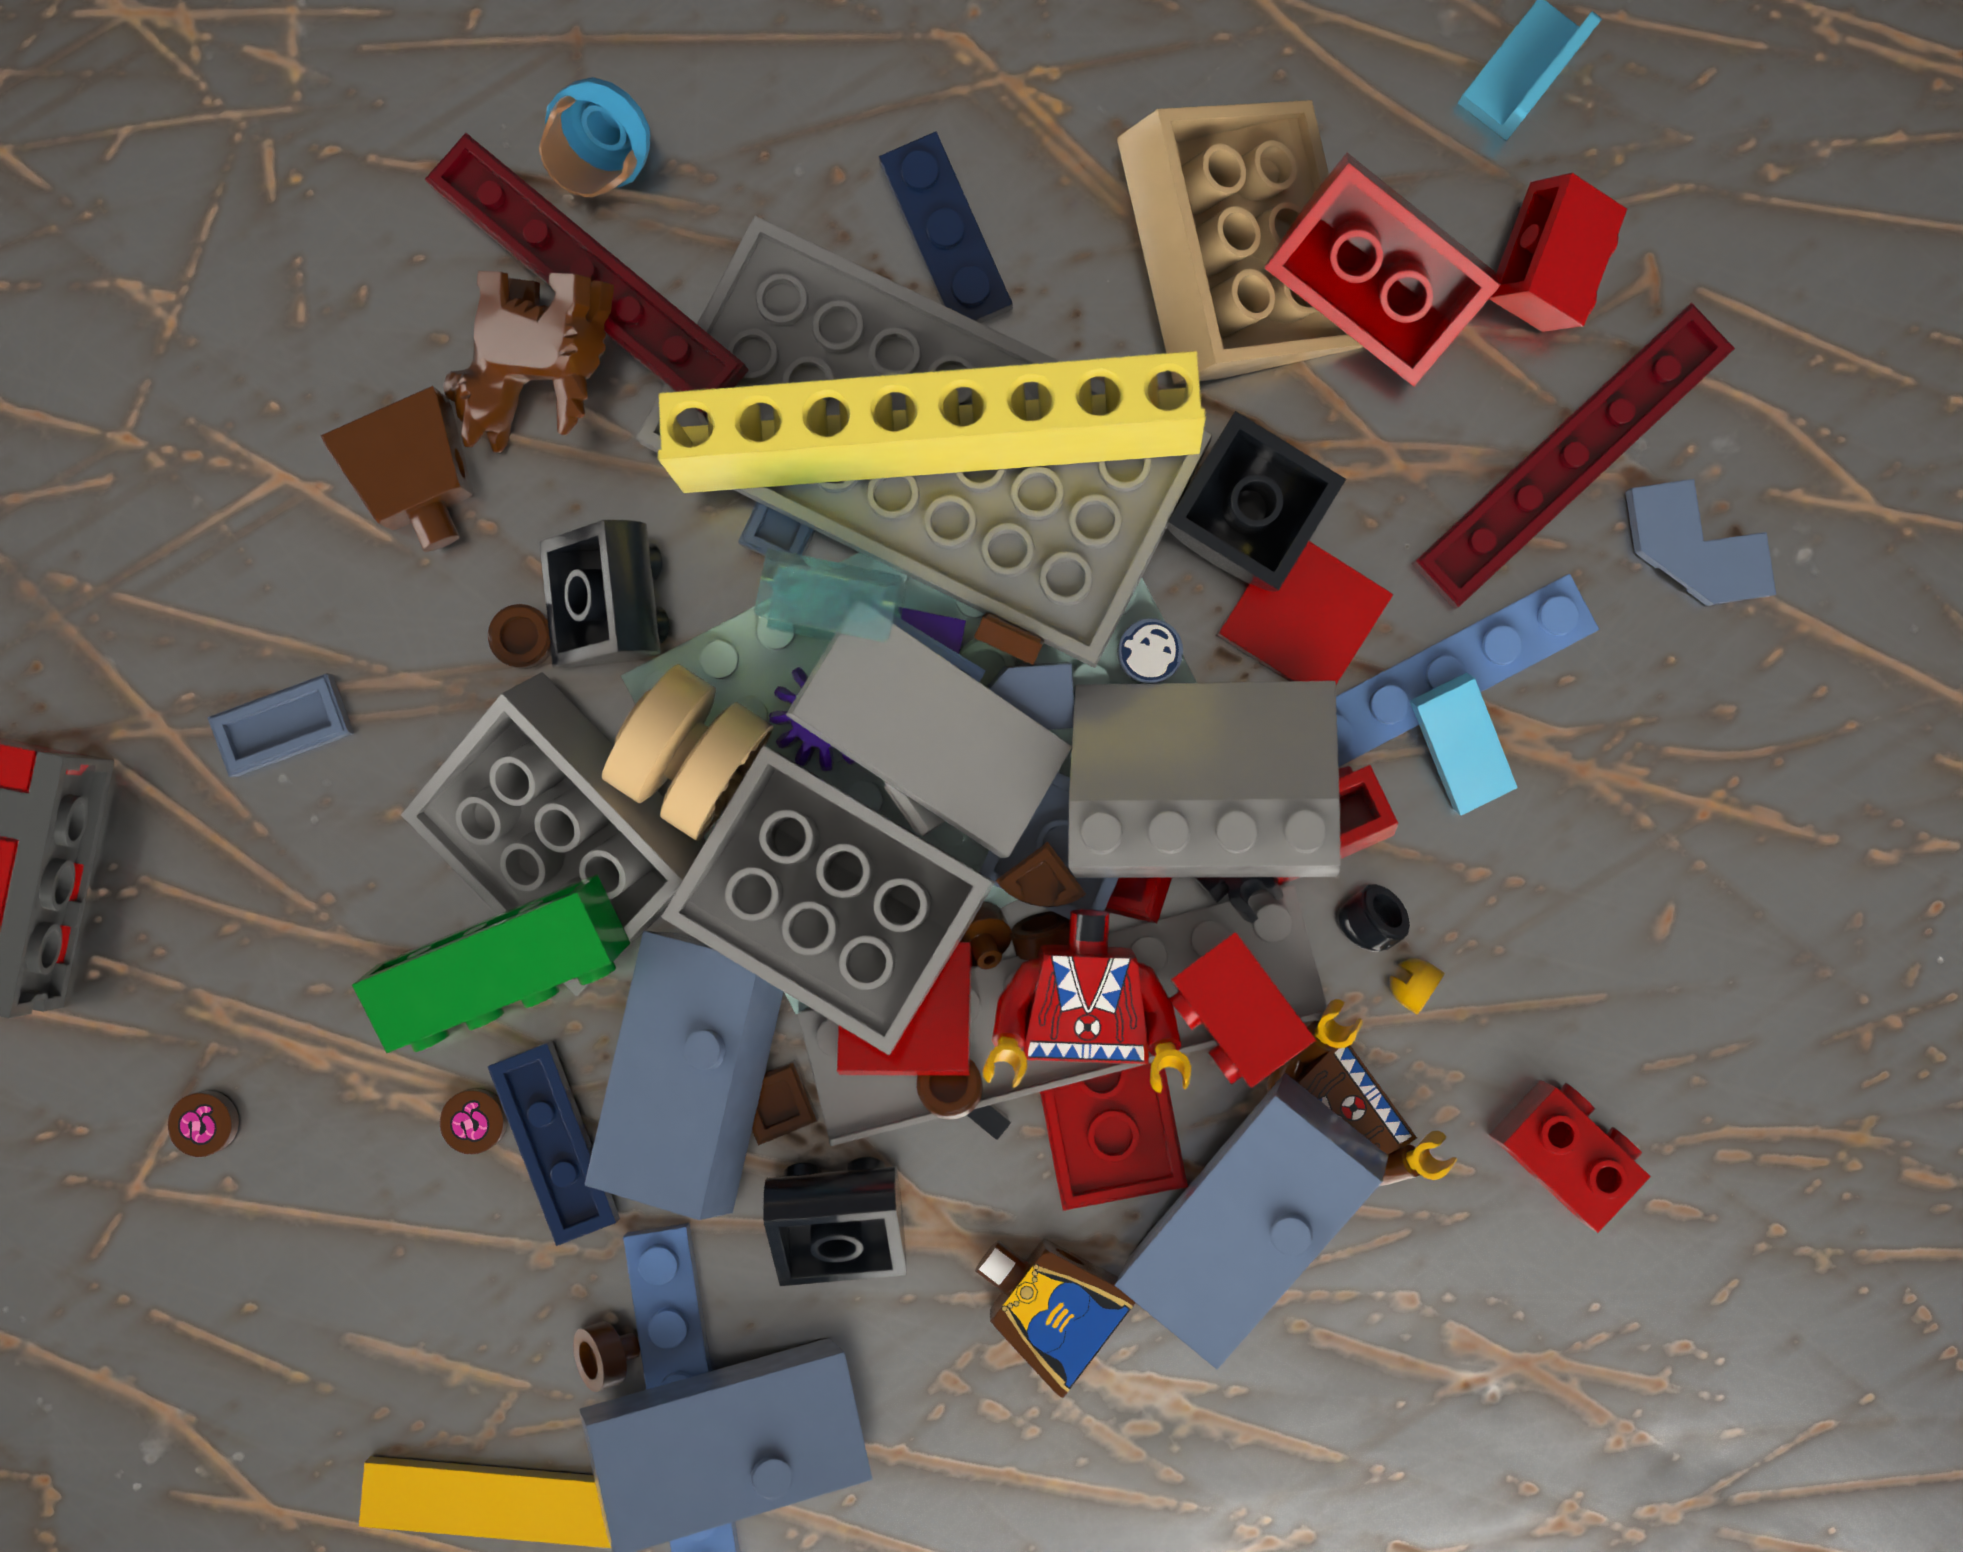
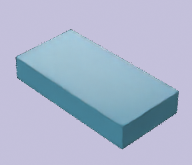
[1410,673,1518,816]

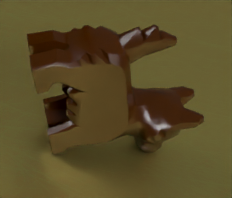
[443,271,614,453]

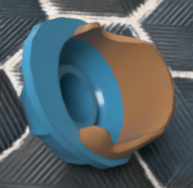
[539,77,650,197]

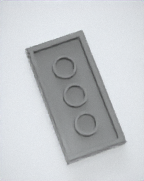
[786,601,1072,858]

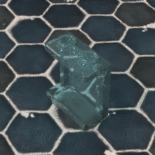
[755,548,907,642]

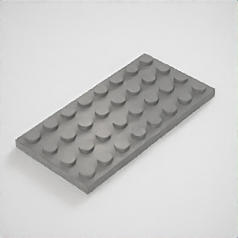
[636,216,1212,668]

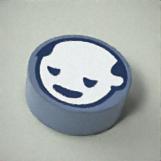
[1117,619,1183,684]

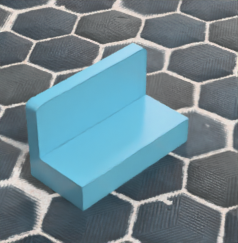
[1457,0,1602,141]

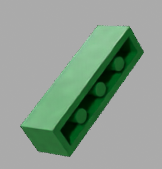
[352,874,630,1054]

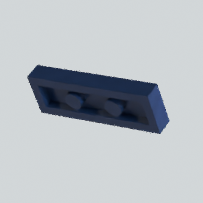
[878,131,1013,323]
[487,1041,620,1246]

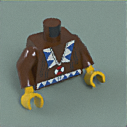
[1267,999,1457,1186]

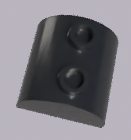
[1167,411,1346,592]
[539,520,669,668]
[763,1157,907,1286]

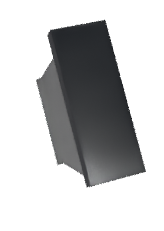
[967,1104,1011,1140]

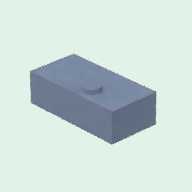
[585,931,784,1220]
[1115,1073,1388,1369]
[579,1338,873,1552]

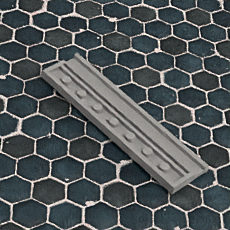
[798,885,1327,1146]

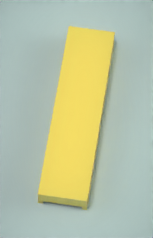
[658,351,1205,493]

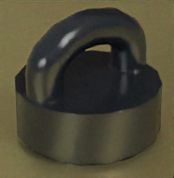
[1337,884,1410,952]

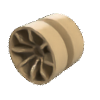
[602,664,773,841]

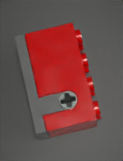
[0,738,115,1018]

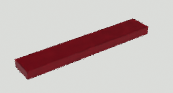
[424,133,749,418]
[1411,303,1735,609]

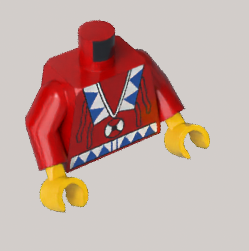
[983,909,1191,1093]

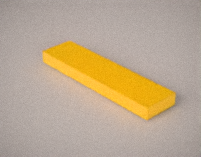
[359,1456,611,1548]

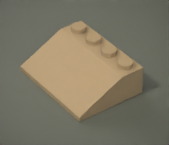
[1117,100,1363,385]

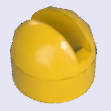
[1389,958,1445,1015]

